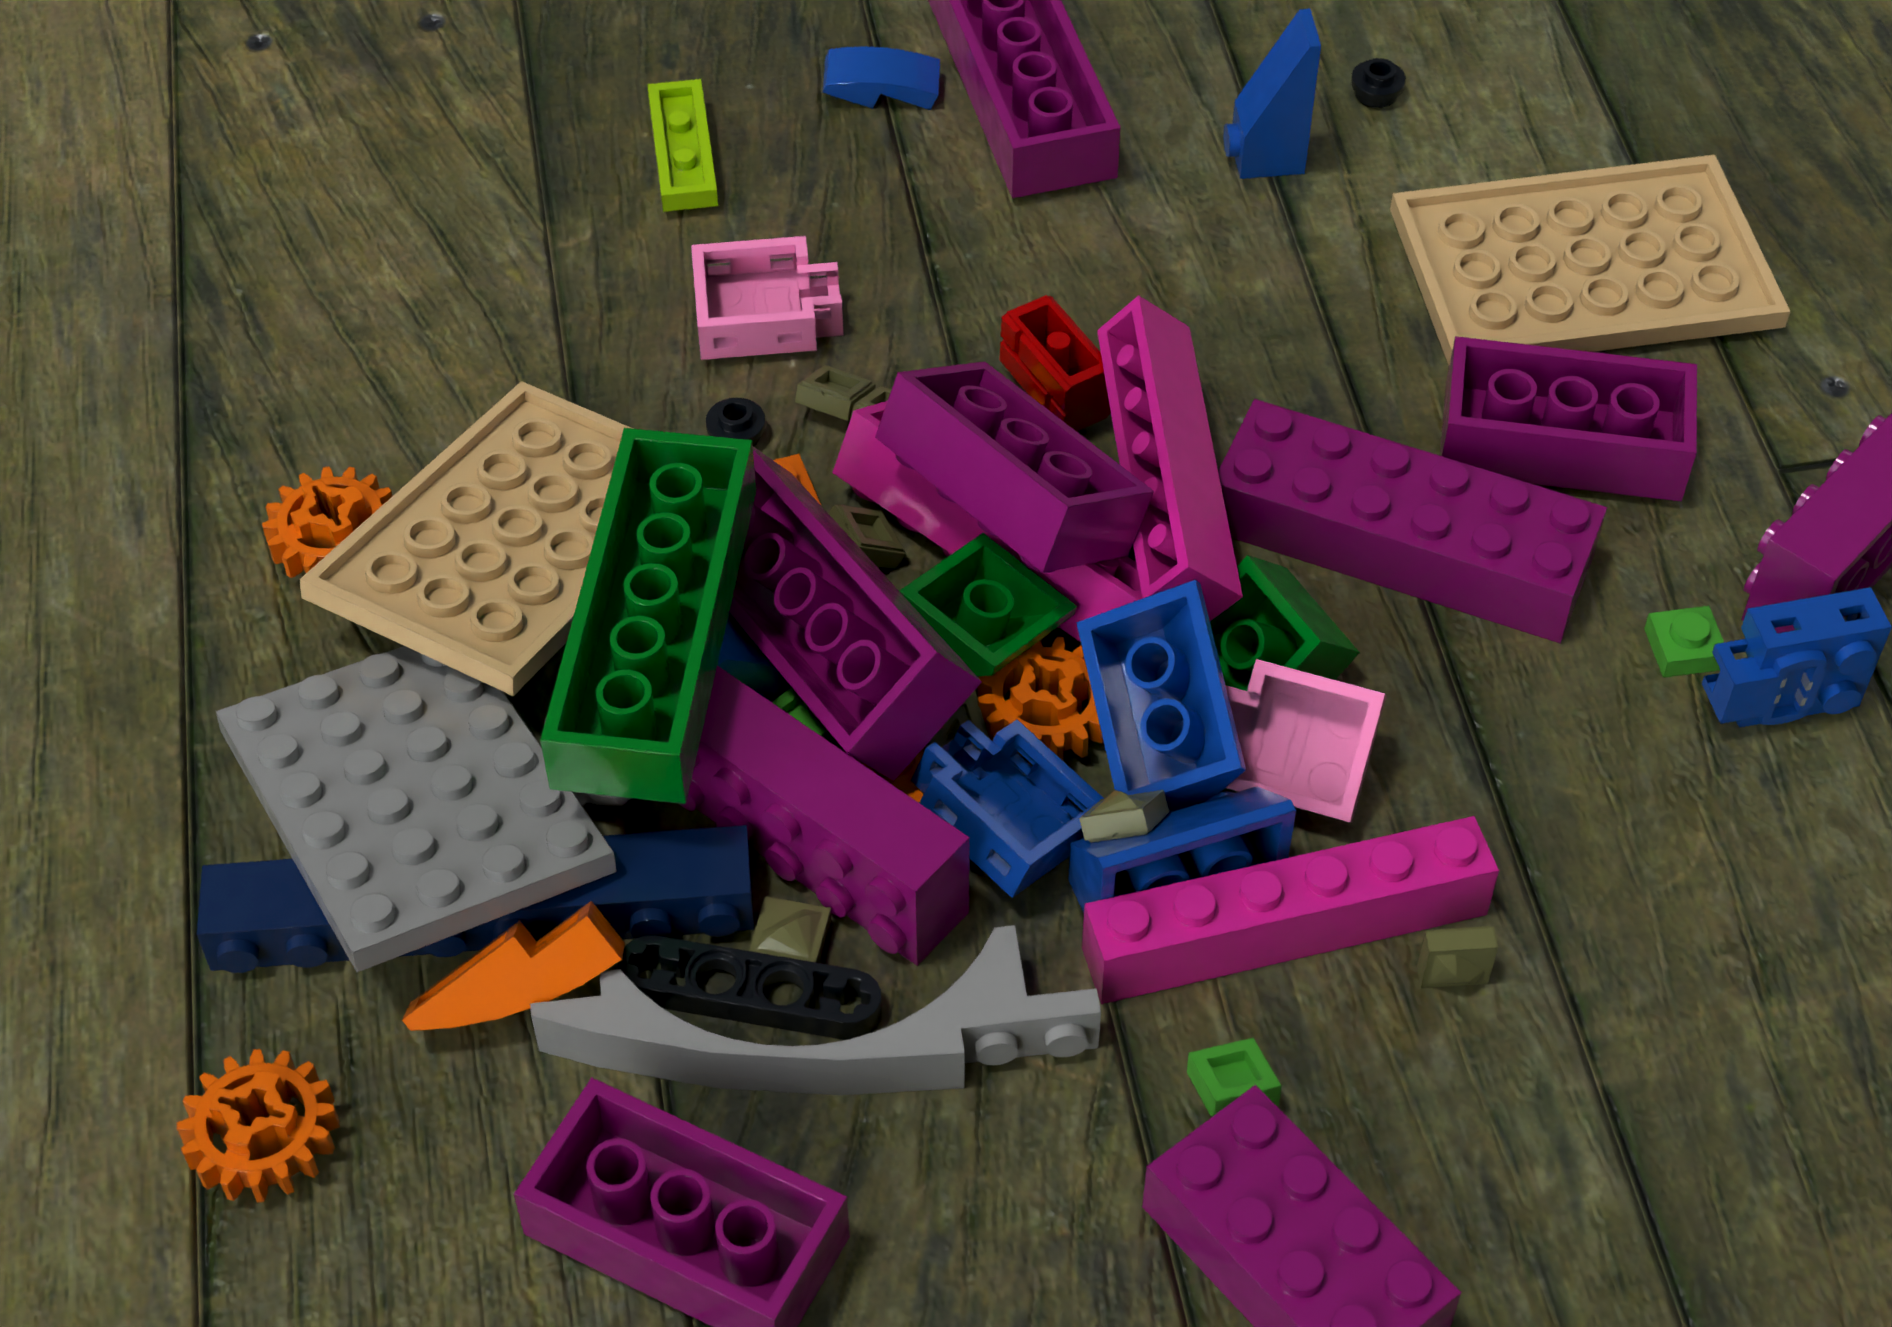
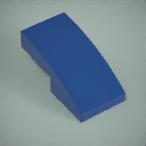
[822,46,940,110]

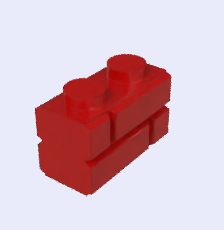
[999,295,1111,432]

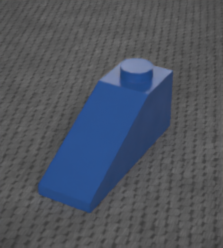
[1223,9,1321,179]

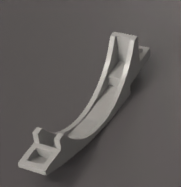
[530,925,1101,1095]

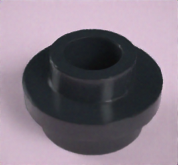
[1351,58,1406,108]
[706,398,766,447]

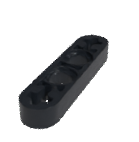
[618,935,882,1040]

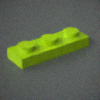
[647,79,718,212]

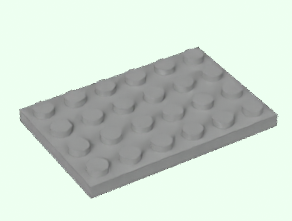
[216,646,616,972]

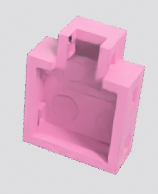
[691,236,844,360]
[1226,659,1387,822]

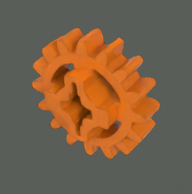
[262,466,392,578]
[977,636,1104,764]
[177,1049,340,1203]

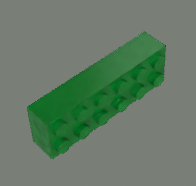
[540,428,757,804]

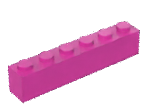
[1097,295,1243,621]
[832,401,1142,642]
[1082,816,1499,1004]

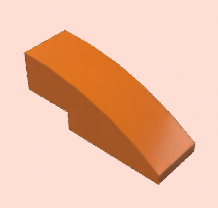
[402,901,625,1031]

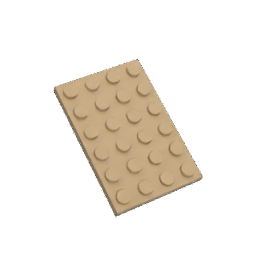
[1390,155,1791,366]
[300,381,633,696]

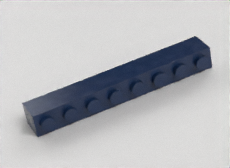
[196,825,754,973]

